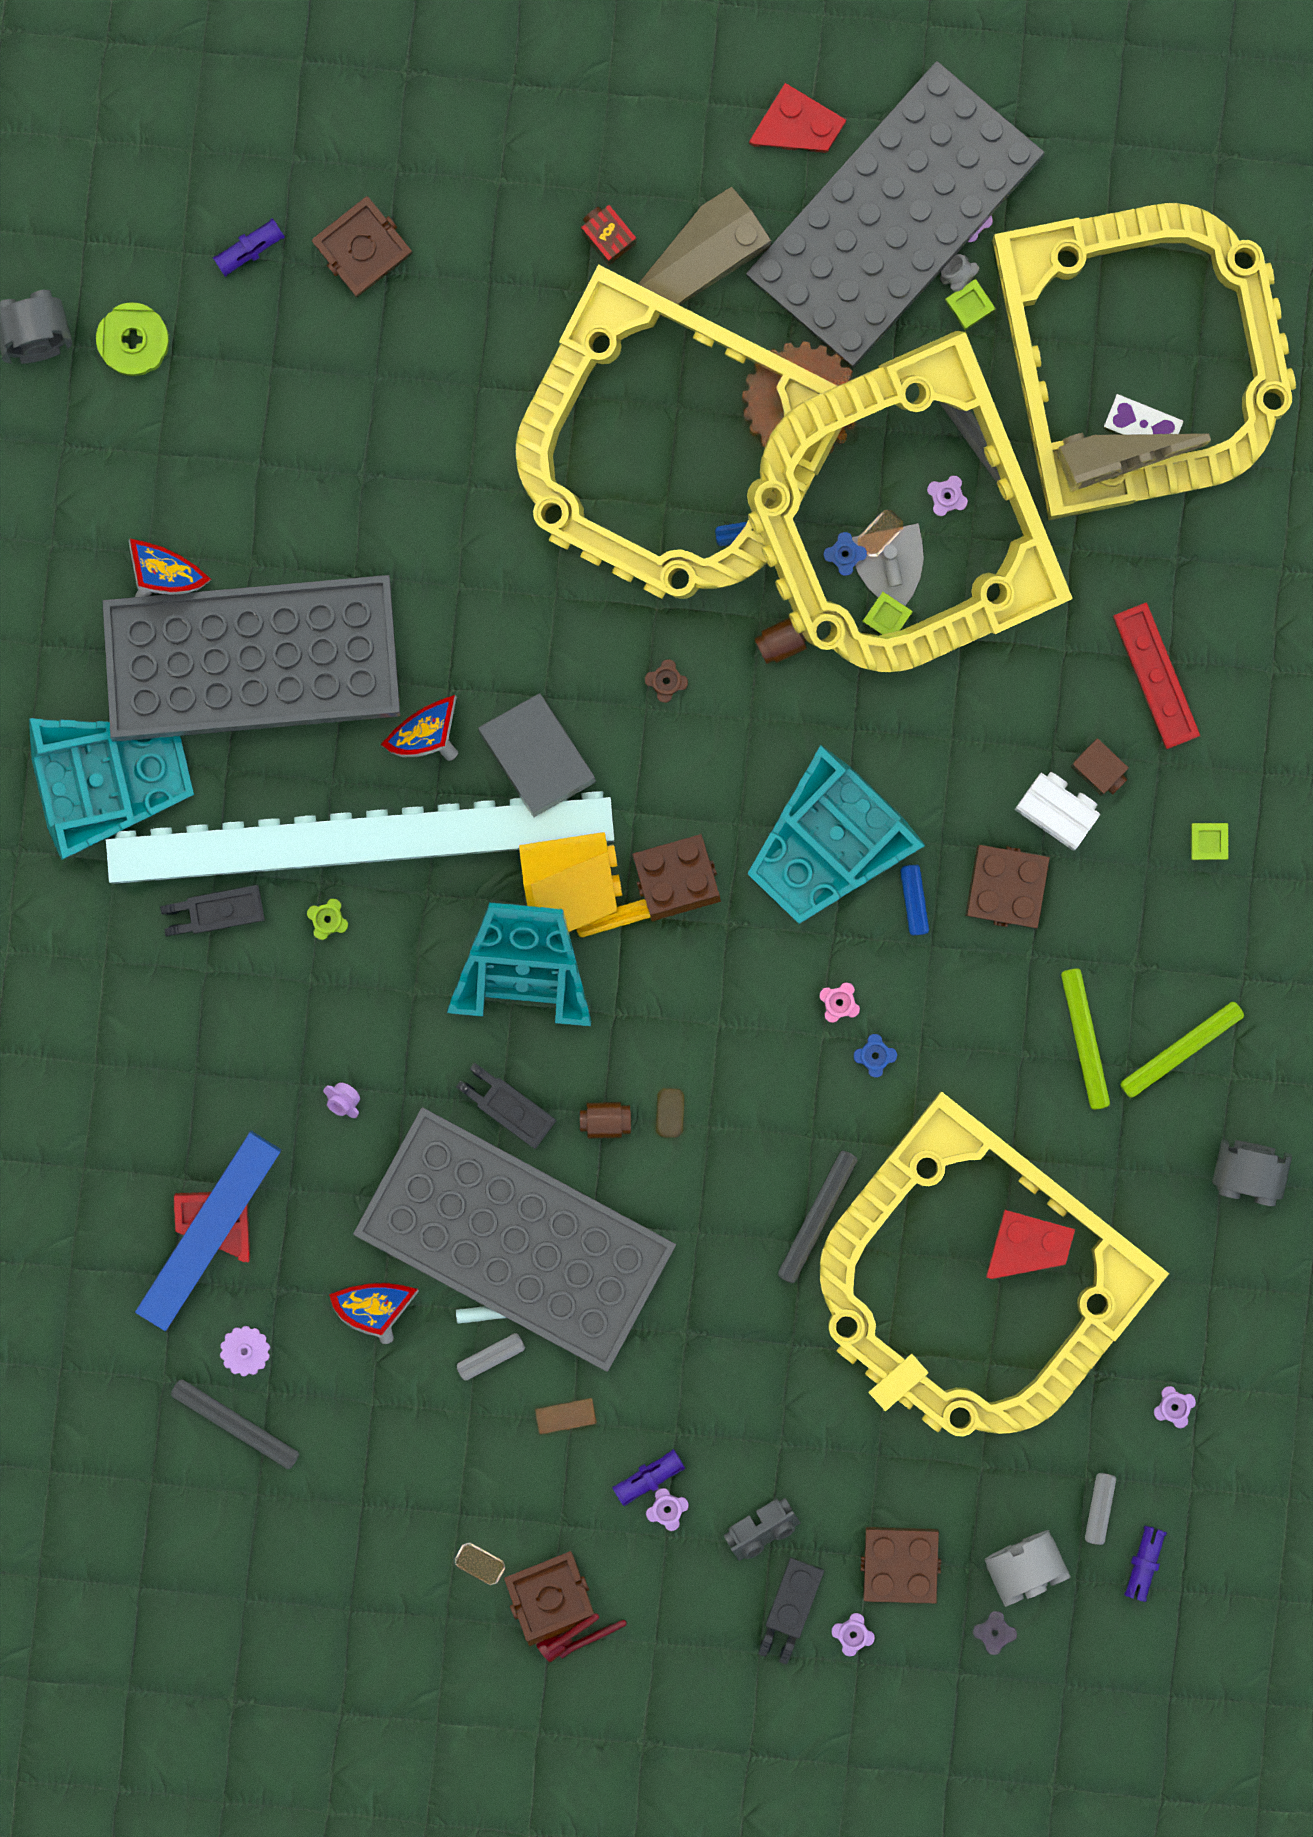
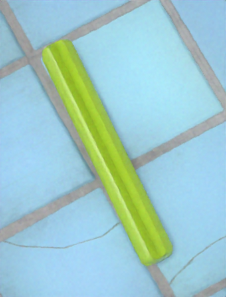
[1061,968,1110,1110]
[1120,1002,1244,1098]

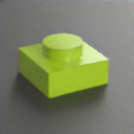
[945,279,996,330]
[863,592,913,635]
[1190,823,1228,860]

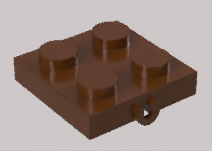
[311,196,413,298]
[632,834,721,921]
[965,845,1050,928]
[861,1527,941,1604]
[504,1551,595,1646]

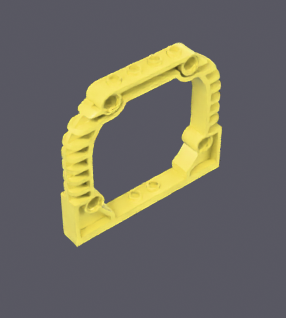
[992,203,1296,520]
[516,264,842,599]
[747,331,1073,672]
[820,1092,1169,1437]

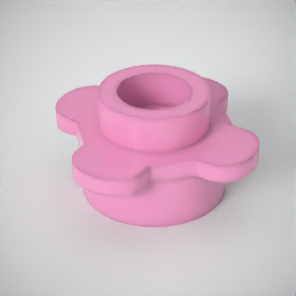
[820,983,860,1023]

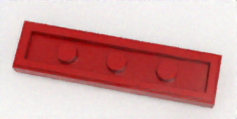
[1112,602,1200,750]

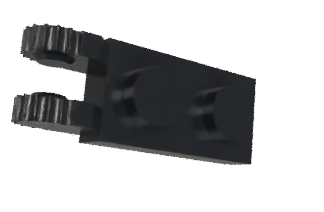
[160,885,266,937]
[456,1063,557,1149]
[758,1557,824,1665]

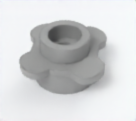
[940,254,979,292]

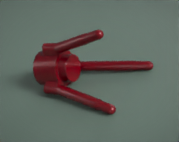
[536,1613,627,1662]

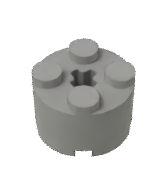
[984,1530,1071,1607]

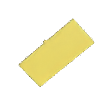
[868,1354,929,1411]

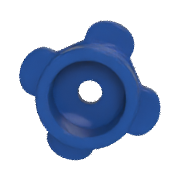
[824,532,867,576]
[854,1034,897,1077]

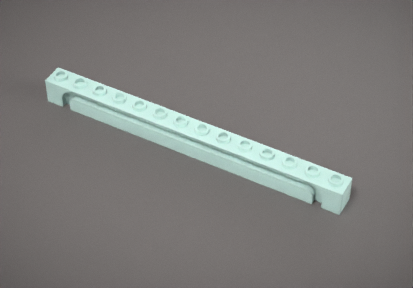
[106,791,614,884]

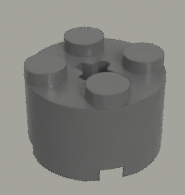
[0,290,73,364]
[1212,1139,1292,1206]

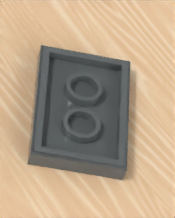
[478,693,596,818]

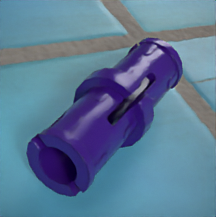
[212,218,285,277]
[612,1449,686,1507]
[1124,1525,1167,1602]

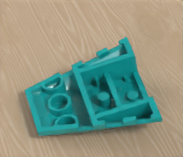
[29,718,194,860]
[747,745,925,924]
[447,903,592,1026]

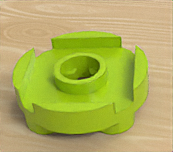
[96,303,169,376]

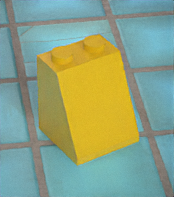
[519,832,622,932]

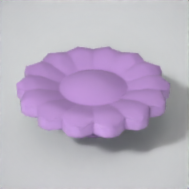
[220,1326,270,1376]

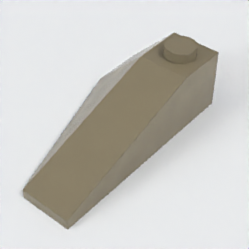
[638,187,771,319]
[1057,433,1211,492]

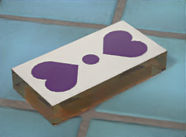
[1103,394,1183,435]

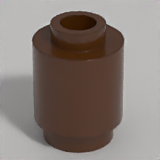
[754,617,807,664]
[580,1102,631,1139]

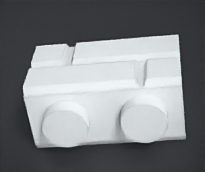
[1014,772,1100,851]

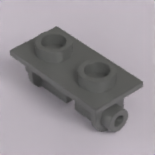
[723,1498,801,1561]

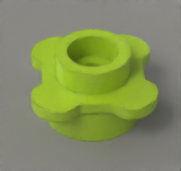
[307,899,348,940]

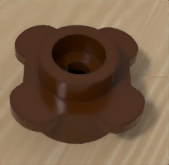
[645,659,688,703]

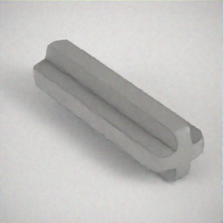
[456,1333,525,1380]
[1085,1473,1116,1545]

